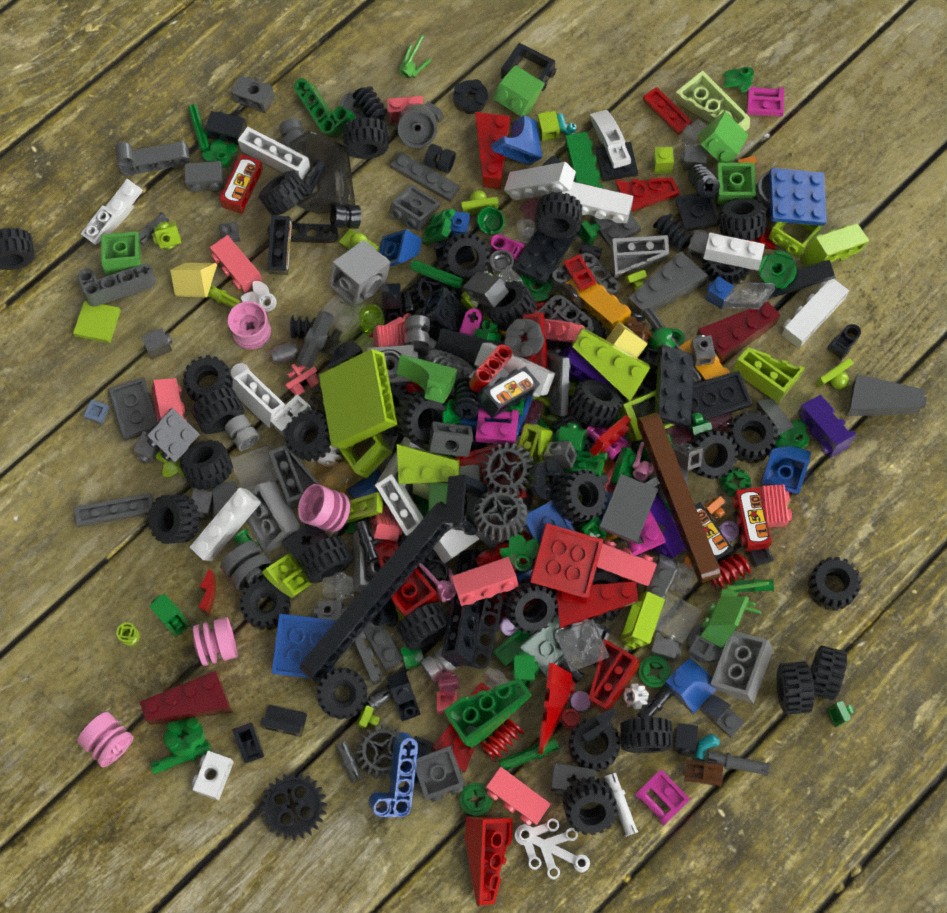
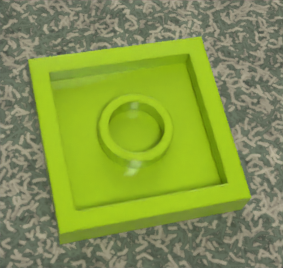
[73,301,121,344]

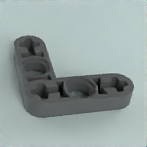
[551,253,620,296]
[538,295,594,332]

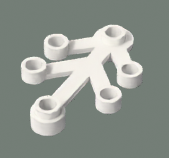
[515,818,590,880]

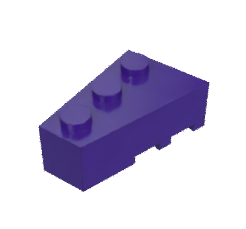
[558,344,614,389]

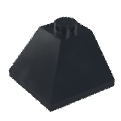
[327,340,363,370]

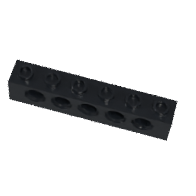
[441,548,483,667]

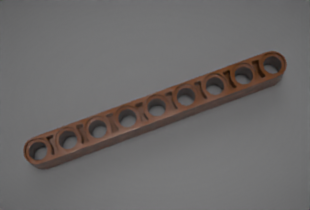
[637,412,721,583]

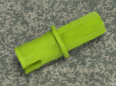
[208,285,240,308]

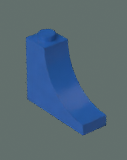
[491,116,542,166]

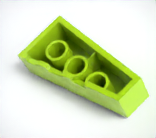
[572,327,650,401]

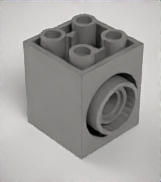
[329,240,391,308]
[367,345,418,389]

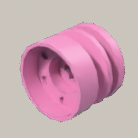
[228,301,271,350]
[298,484,350,533]
[193,617,238,666]
[77,712,133,767]

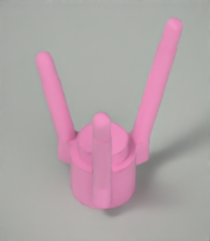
[632,442,654,482]
[418,563,456,602]

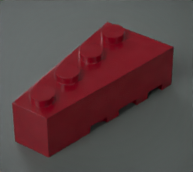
[697,301,780,364]
[140,671,233,725]

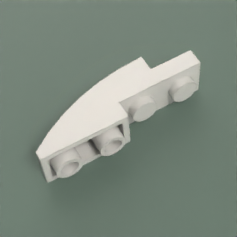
[590,110,631,168]
[81,179,143,245]

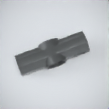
[297,310,335,368]

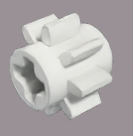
[623,684,649,709]

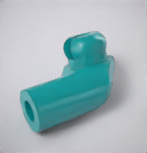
[557,113,577,135]
[694,734,720,761]

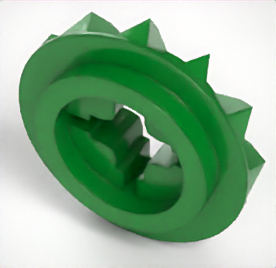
[720,467,751,497]
[638,656,671,688]
[460,782,492,816]

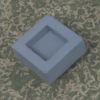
[84,400,110,424]

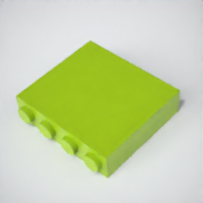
[319,349,397,449]

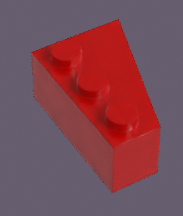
[589,639,640,713]

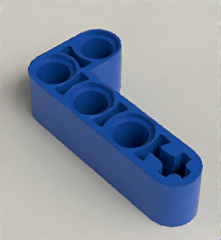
[368,732,418,817]

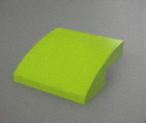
[262,553,313,598]

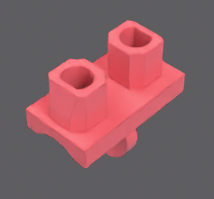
[285,364,320,396]

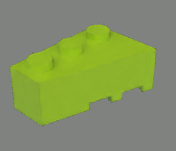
[800,223,869,267]
[733,347,805,403]
[517,423,552,489]
[397,443,460,484]

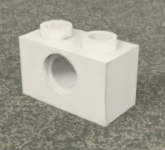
[192,751,234,801]

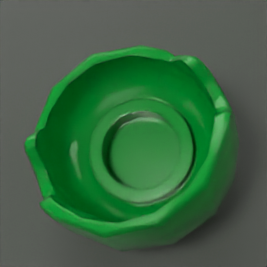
[477,206,505,235]
[648,328,676,350]

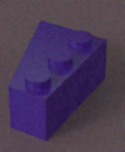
[798,395,856,458]
[650,496,685,558]

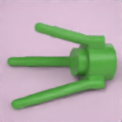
[398,35,431,79]
[721,581,769,614]

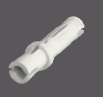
[604,773,638,837]

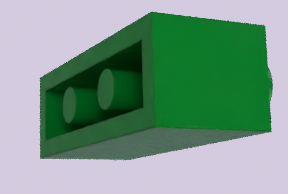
[149,593,191,638]

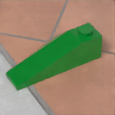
[443,678,532,748]

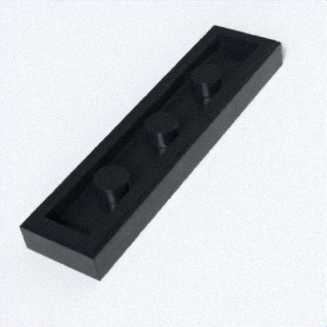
[758,259,836,301]

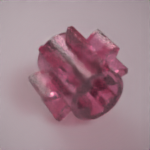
[437,670,460,697]

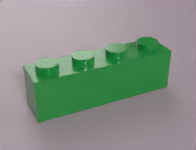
[565,132,603,189]

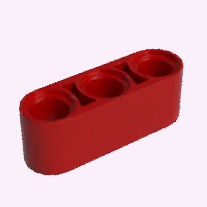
[469,345,513,392]

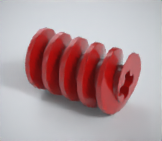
[709,553,751,590]
[480,718,525,763]

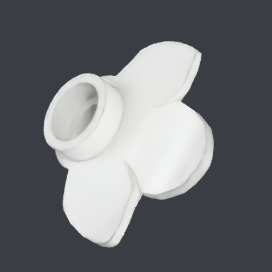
[241,281,277,312]

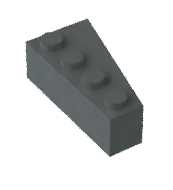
[628,252,708,317]

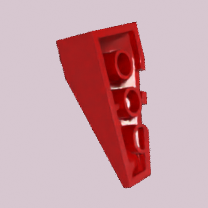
[375,540,439,617]
[538,663,575,755]
[465,816,513,906]

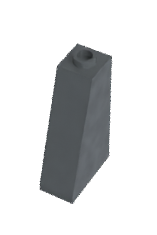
[847,374,927,416]

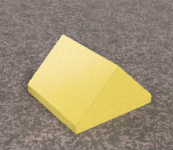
[170,263,217,297]
[606,322,647,358]

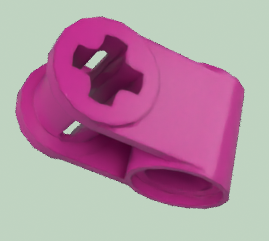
[490,234,526,264]
[459,308,483,335]

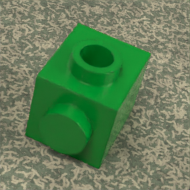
[556,423,587,451]

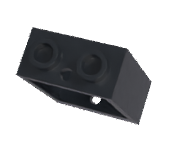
[501,43,557,91]
[445,475,488,535]

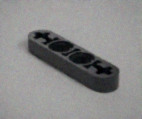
[267,223,339,243]

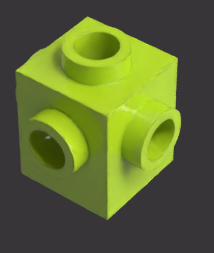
[152,221,181,249]

